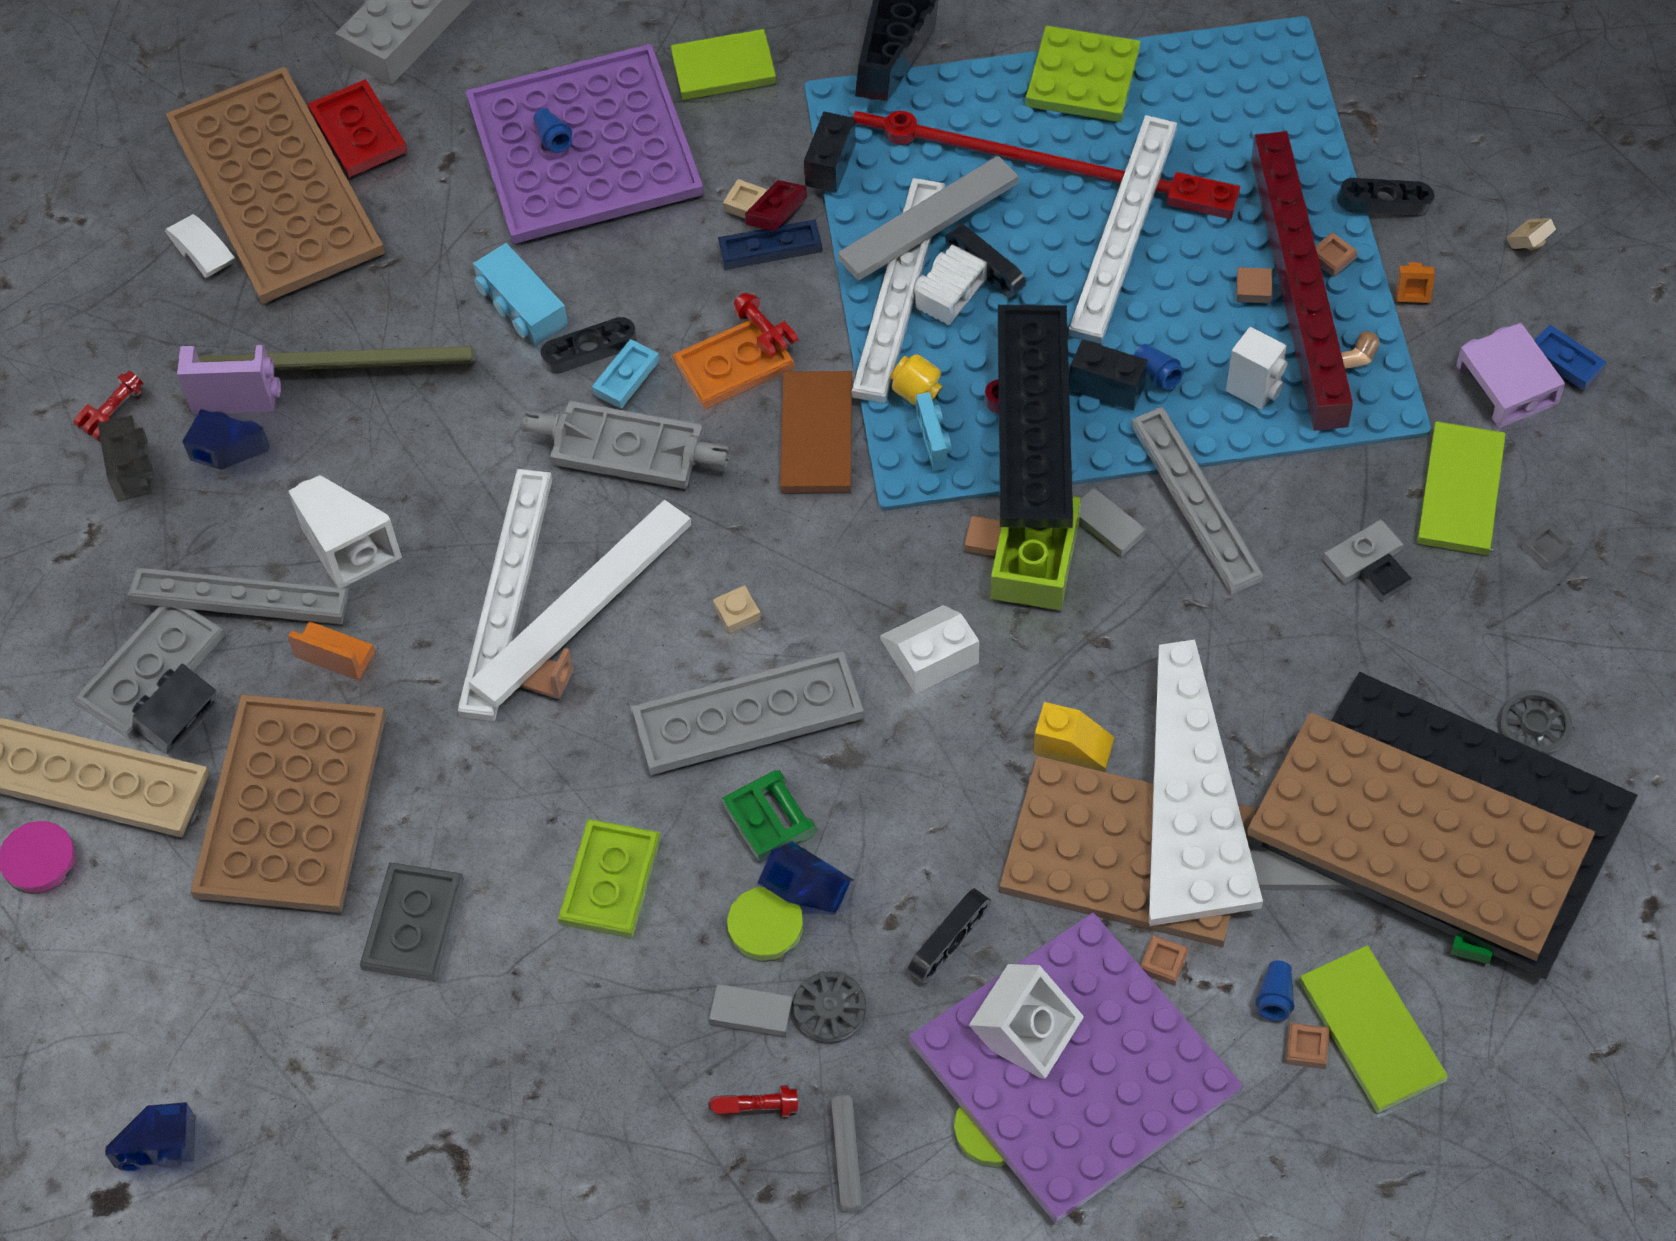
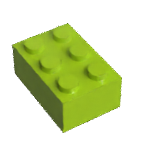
[990,496,1081,611]

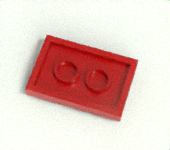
[307,79,408,177]

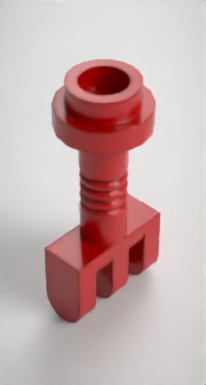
[733,292,799,358]
[73,371,144,442]
[708,1085,798,1117]

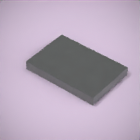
[360,862,464,982]

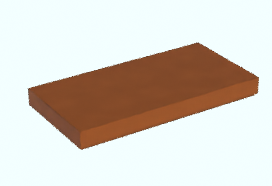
[780,371,852,493]

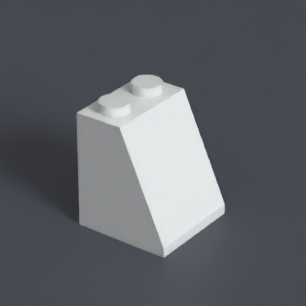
[288,475,402,588]

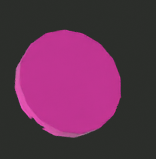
[0,821,76,894]

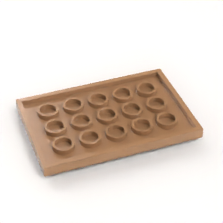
[190,694,386,913]
[999,756,1256,948]

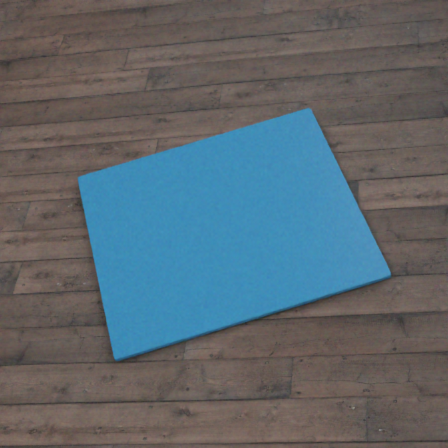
[804,16,1431,510]

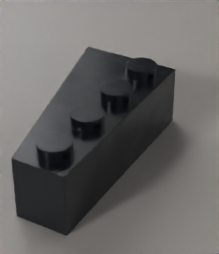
[855,0,939,101]

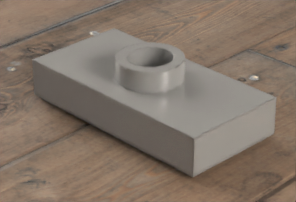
[1323,519,1403,584]

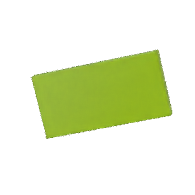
[1417,421,1506,556]
[1298,945,1448,1114]

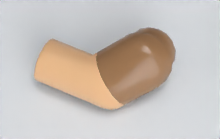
[1341,331,1380,369]

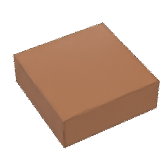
[1315,232,1358,277]
[1236,267,1272,303]
[965,516,1002,557]
[1140,935,1189,986]
[1286,1023,1329,1069]

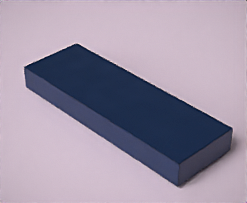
[718,219,823,270]

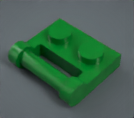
[722,770,818,862]

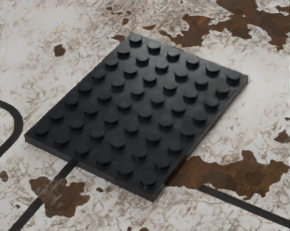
[1262,671,1638,980]

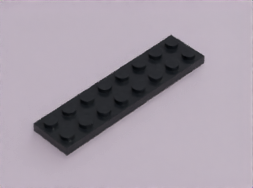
[997,305,1073,528]

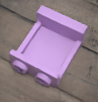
[1456,322,1565,428]
[177,345,281,414]

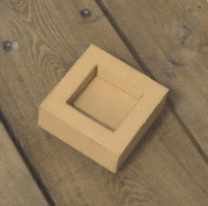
[723,179,767,218]
[1506,218,1556,250]
[713,585,761,634]

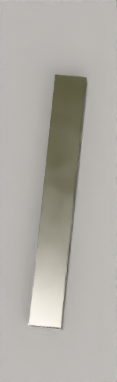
[198,346,476,371]

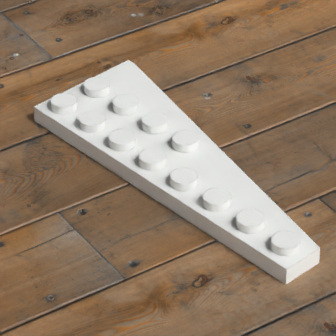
[1148,639,1263,926]

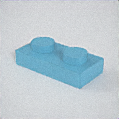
[592,339,660,409]
[916,392,952,471]

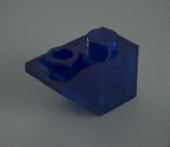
[182,409,270,470]
[757,841,854,913]
[105,1102,196,1171]

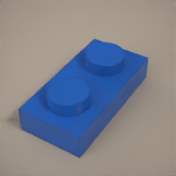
[1534,325,1607,391]

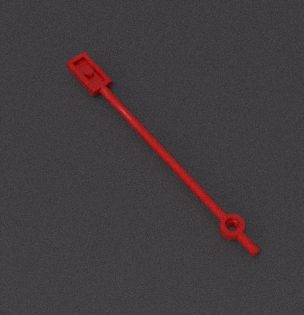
[853,110,1241,220]

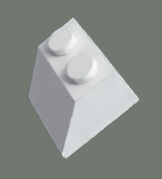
[880,605,979,694]
[969,964,1084,1079]

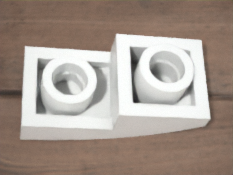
[165,214,235,278]

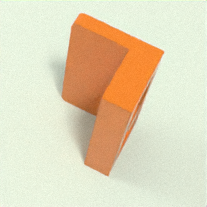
[288,621,375,681]

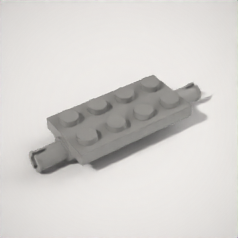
[522,401,730,489]

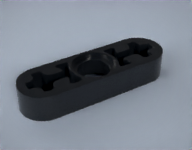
[1337,178,1435,215]
[945,224,1026,297]
[540,317,637,374]
[908,888,991,984]

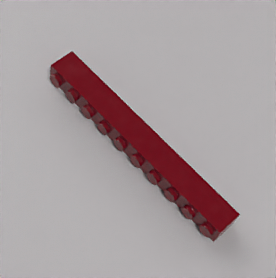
[1251,131,1353,431]

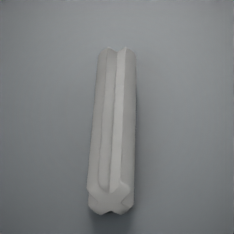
[831,1095,862,1212]

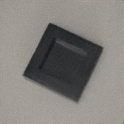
[1360,553,1412,602]

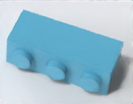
[473,243,568,346]

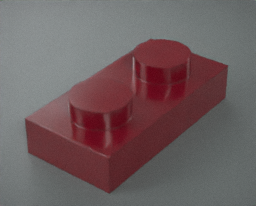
[745,180,808,231]

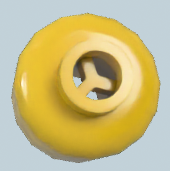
[889,354,943,406]

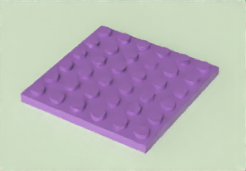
[465,43,704,244]
[909,912,1243,1224]

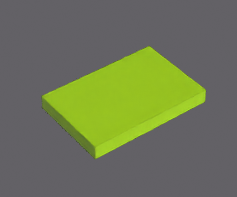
[670,29,777,100]
[558,819,661,939]

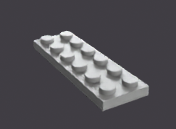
[631,650,864,775]

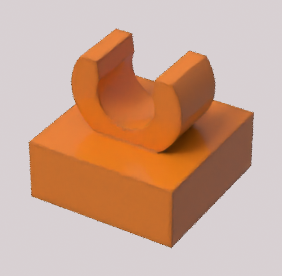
[1396,262,1435,303]

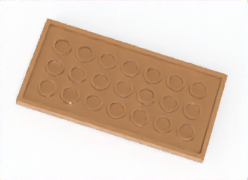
[165,67,385,304]
[1247,712,1595,961]

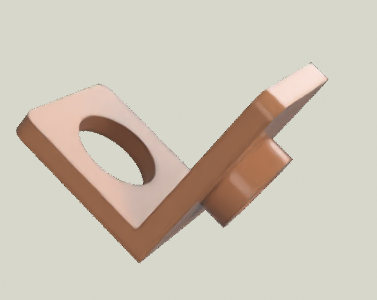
[520,648,574,699]

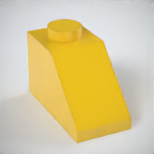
[1033,702,1115,772]

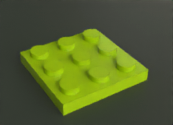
[1026,25,1141,122]

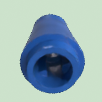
[533,108,573,153]
[1134,344,1184,390]
[1255,960,1295,1021]

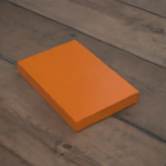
[672,320,795,410]

